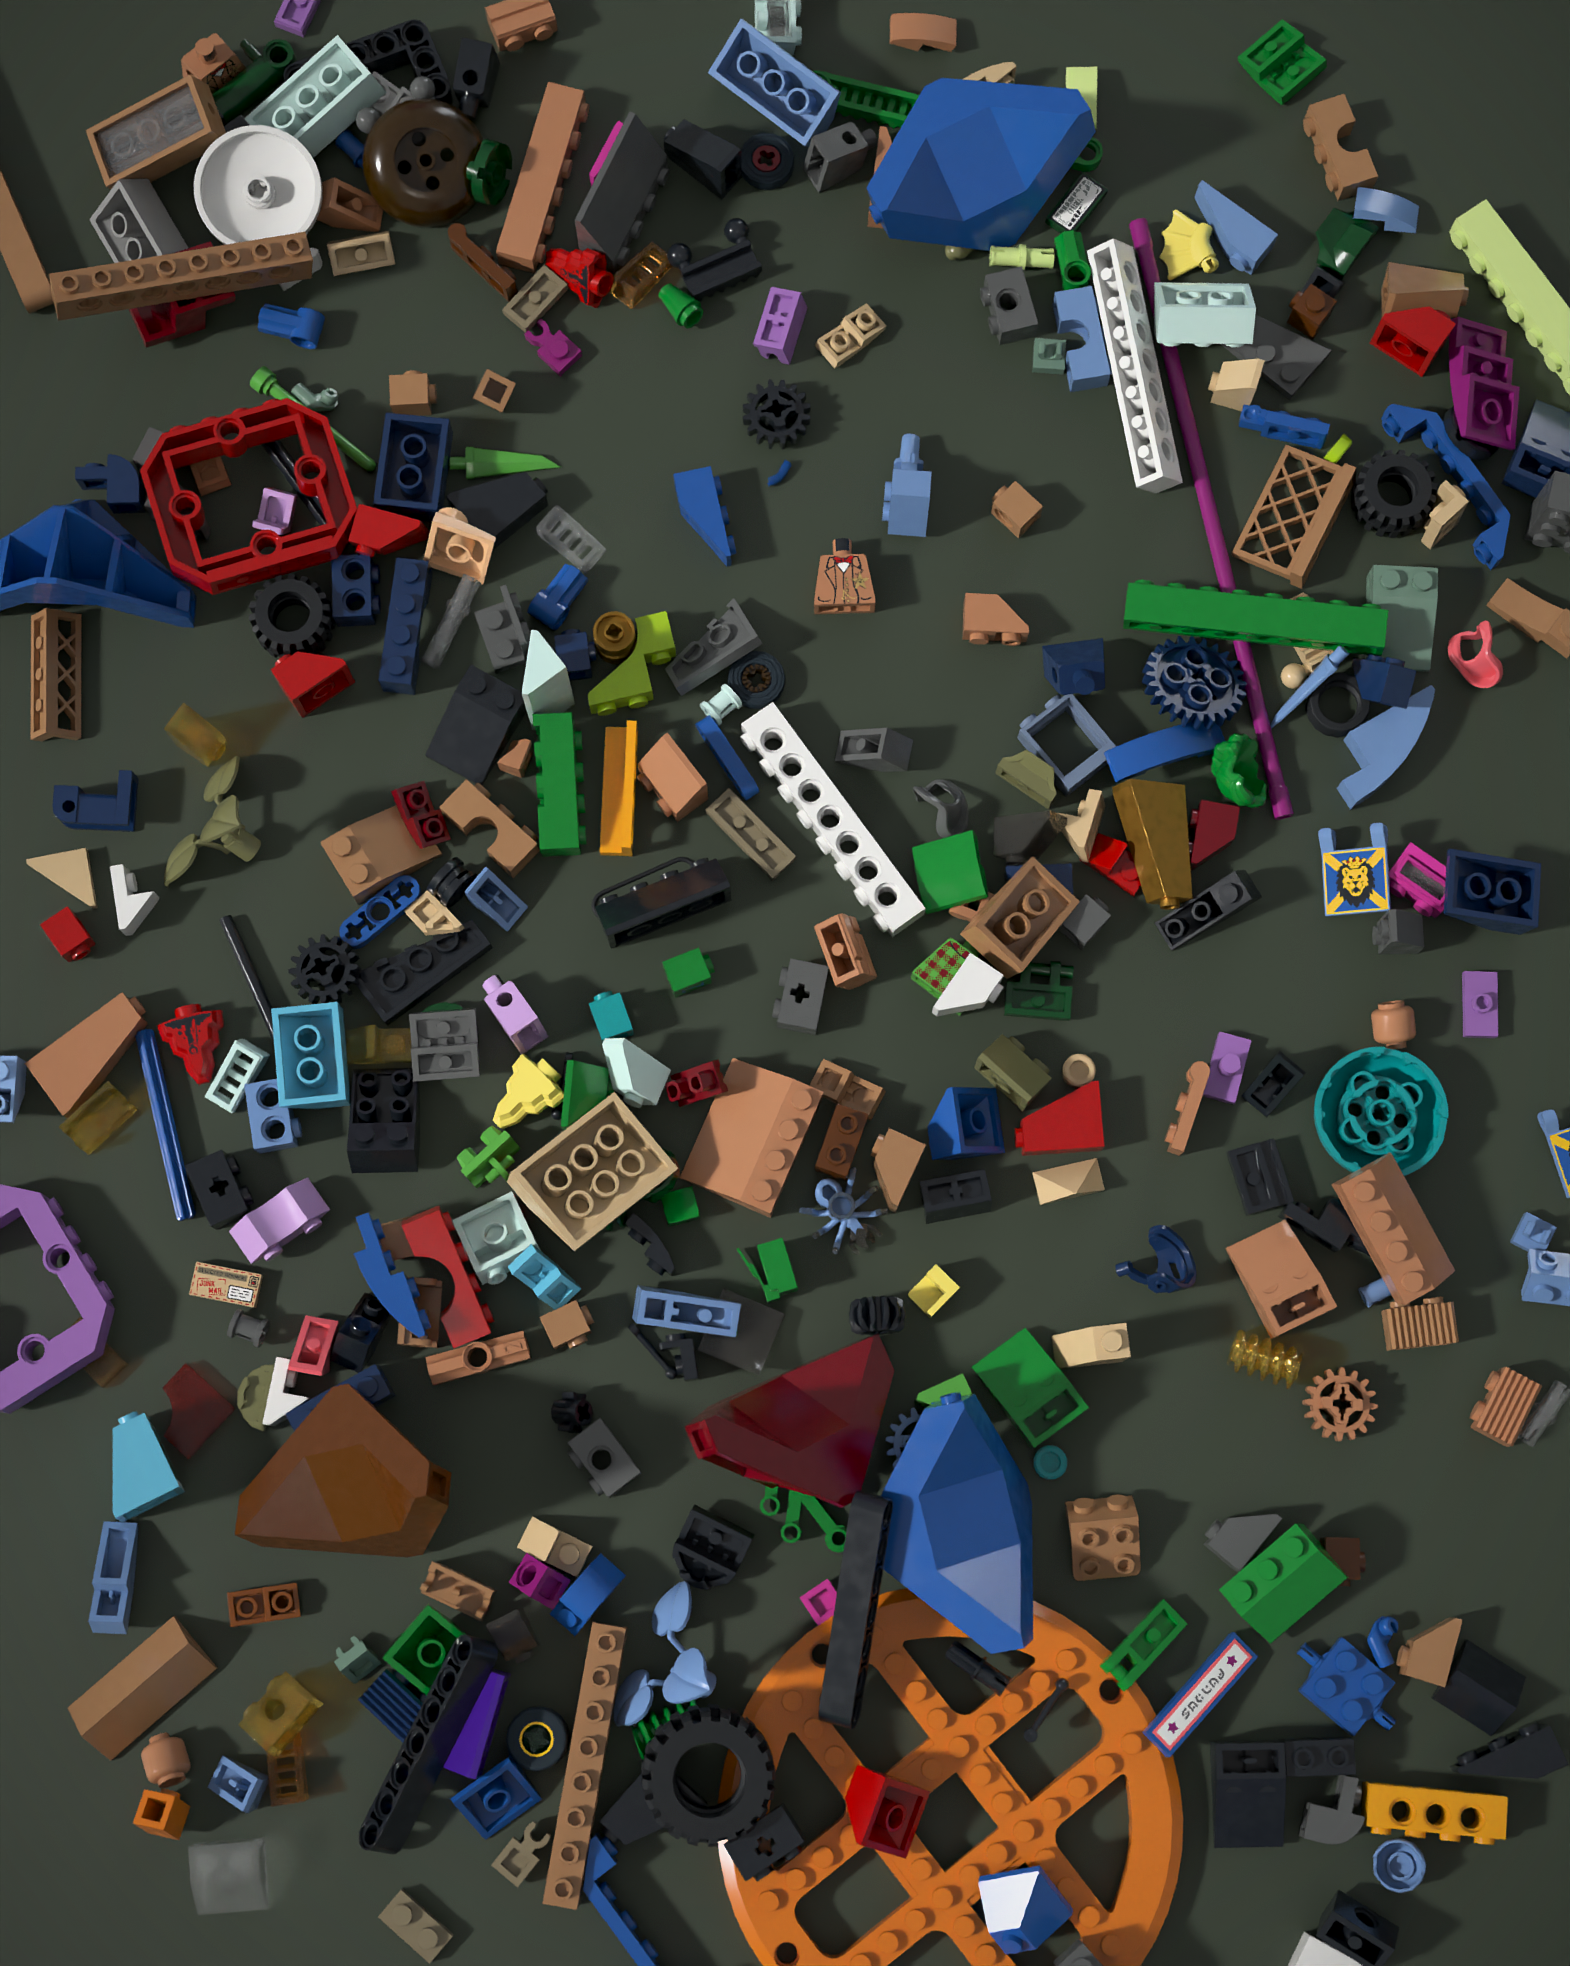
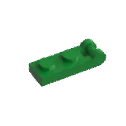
[1099,1599,1187,1692]

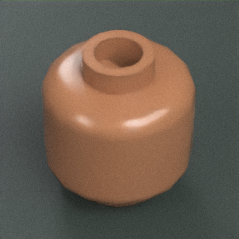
[1371,1000,1416,1049]
[141,1733,191,1788]

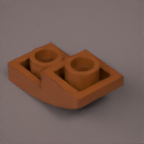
[227,1583,301,1627]

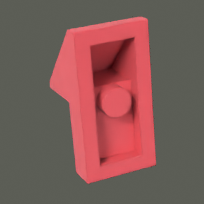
[288,1315,338,1376]

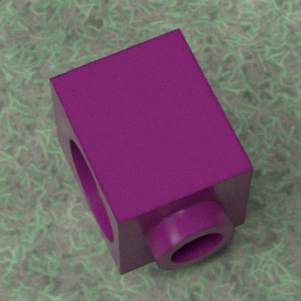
[509,1553,571,1610]

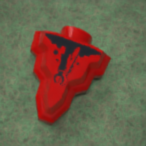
[545,248,614,308]
[157,1004,224,1085]

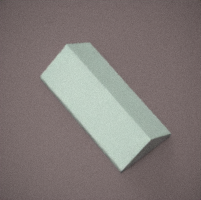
[522,630,575,730]

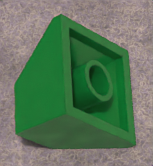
[561,1060,615,1131]

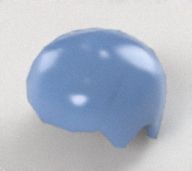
[1373,1838,1426,1893]

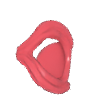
[1448,620,1503,688]

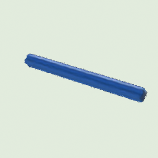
[135,1029,196,1221]

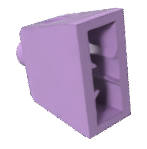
[482,975,549,1054]

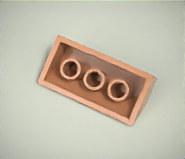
[1332,1152,1455,1305]

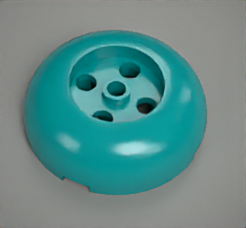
[1314,1047,1449,1176]

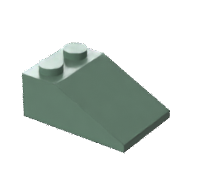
[1365,565,1438,672]

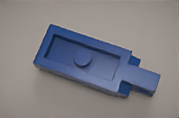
[1238,404,1330,449]

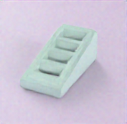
[205,1039,270,1113]

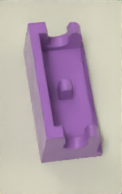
[753,287,807,365]

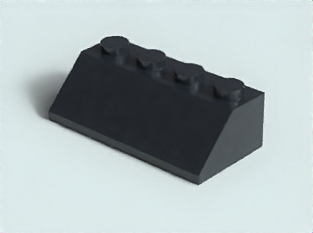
[595,858,732,949]

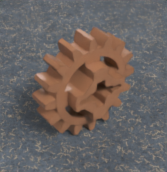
[1302,1367,1378,1442]

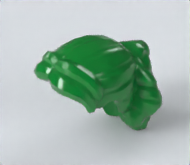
[1211,733,1267,808]

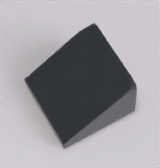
[1301,265,1346,299]

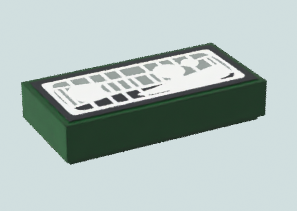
[1045,172,1108,234]

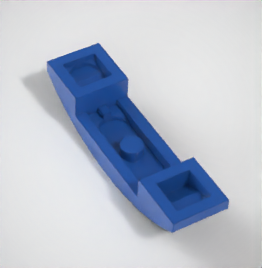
[1104,722,1225,783]

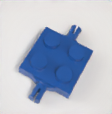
[1296,1637,1396,1736]

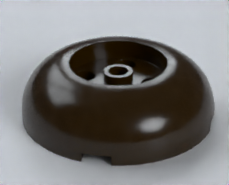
[363,98,483,228]

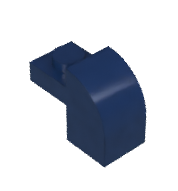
[75,454,146,514]

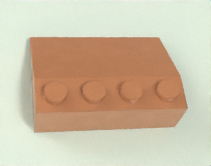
[680,1058,824,1218]

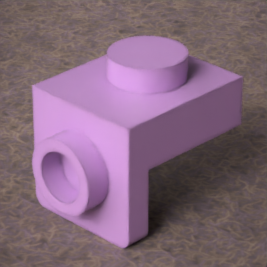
[252,487,298,535]

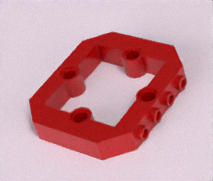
[140,398,357,595]

